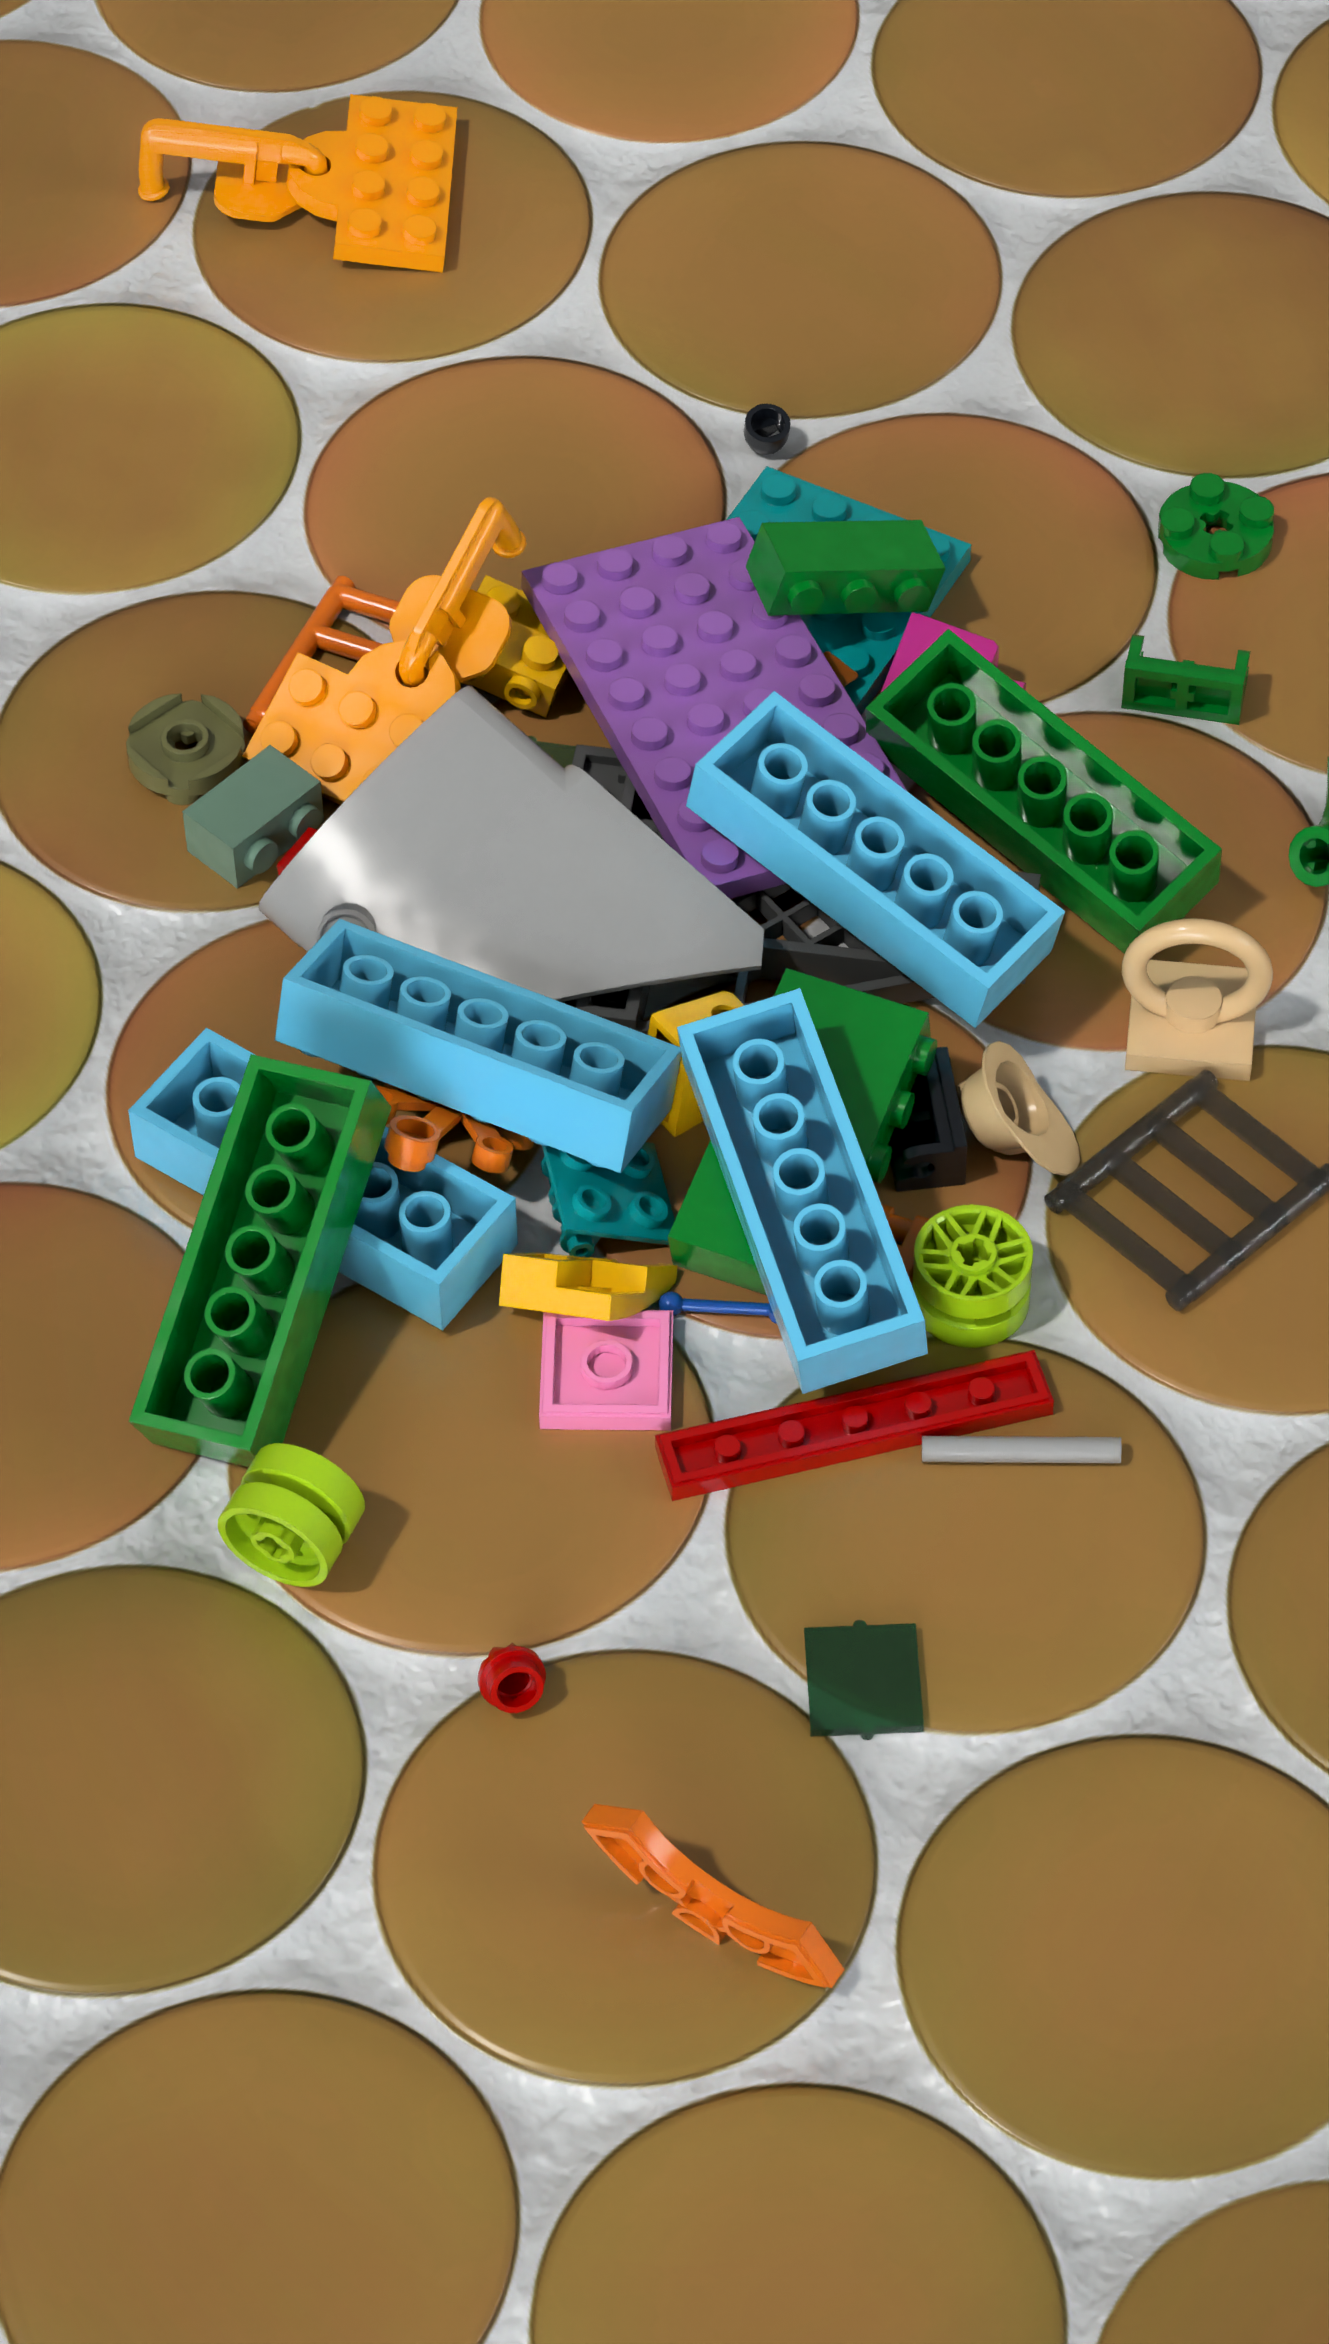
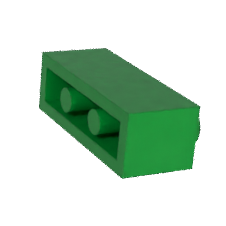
[745,520,946,616]

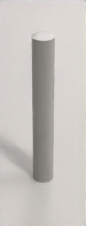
[921,1436,1122,1463]

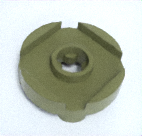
[126,693,247,805]

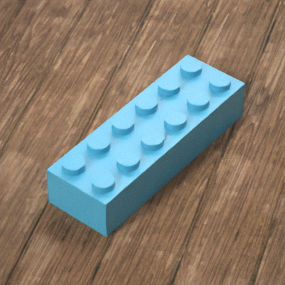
[686,691,1065,1028]
[275,918,682,1173]
[677,988,928,1394]
[128,1028,518,1331]

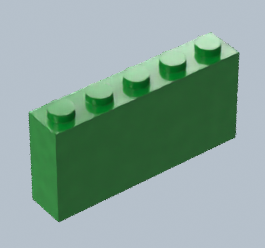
[668,968,937,1296]

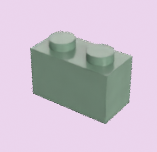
[182,745,324,889]

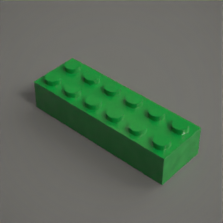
[865,629,1222,954]
[129,1054,392,1467]

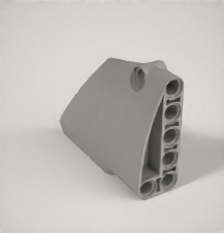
[258,686,764,1002]

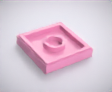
[539,1310,674,1431]

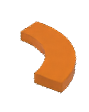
[581,1804,845,1988]

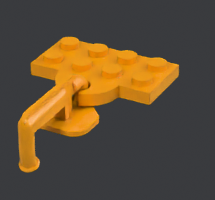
[138,94,458,273]
[242,497,527,805]

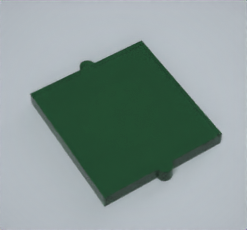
[804,1620,924,1740]

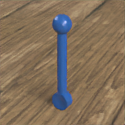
[658,1291,777,1324]

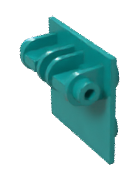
[540,1142,675,1257]

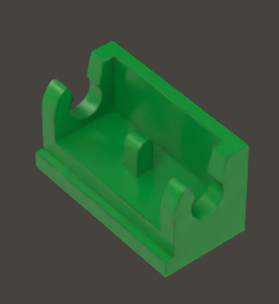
[1121,634,1251,725]

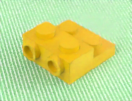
[462,575,569,718]

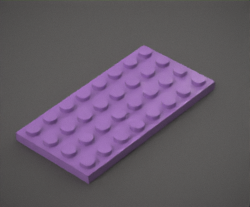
[521,517,908,899]

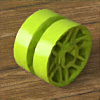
[912,1204,1033,1348]
[218,1443,365,1587]

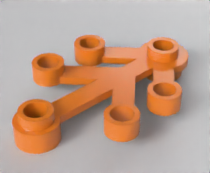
[376,1083,534,1173]

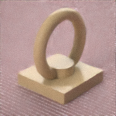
[1122,918,1273,1081]

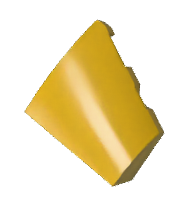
[499,1252,678,1321]

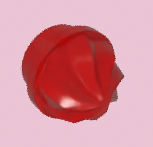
[477,1643,546,1713]

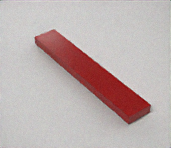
[655,1350,1054,1501]

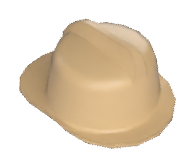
[956,1041,1080,1176]

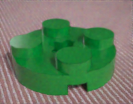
[1158,473,1274,580]

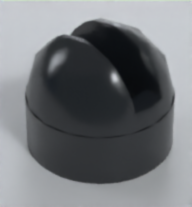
[743,404,791,455]

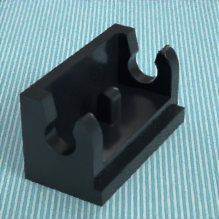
[887,1047,968,1192]

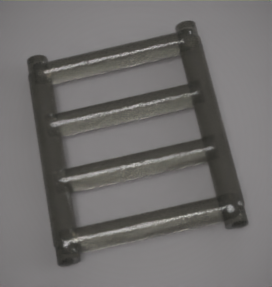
[1044,1070,1329,1311]

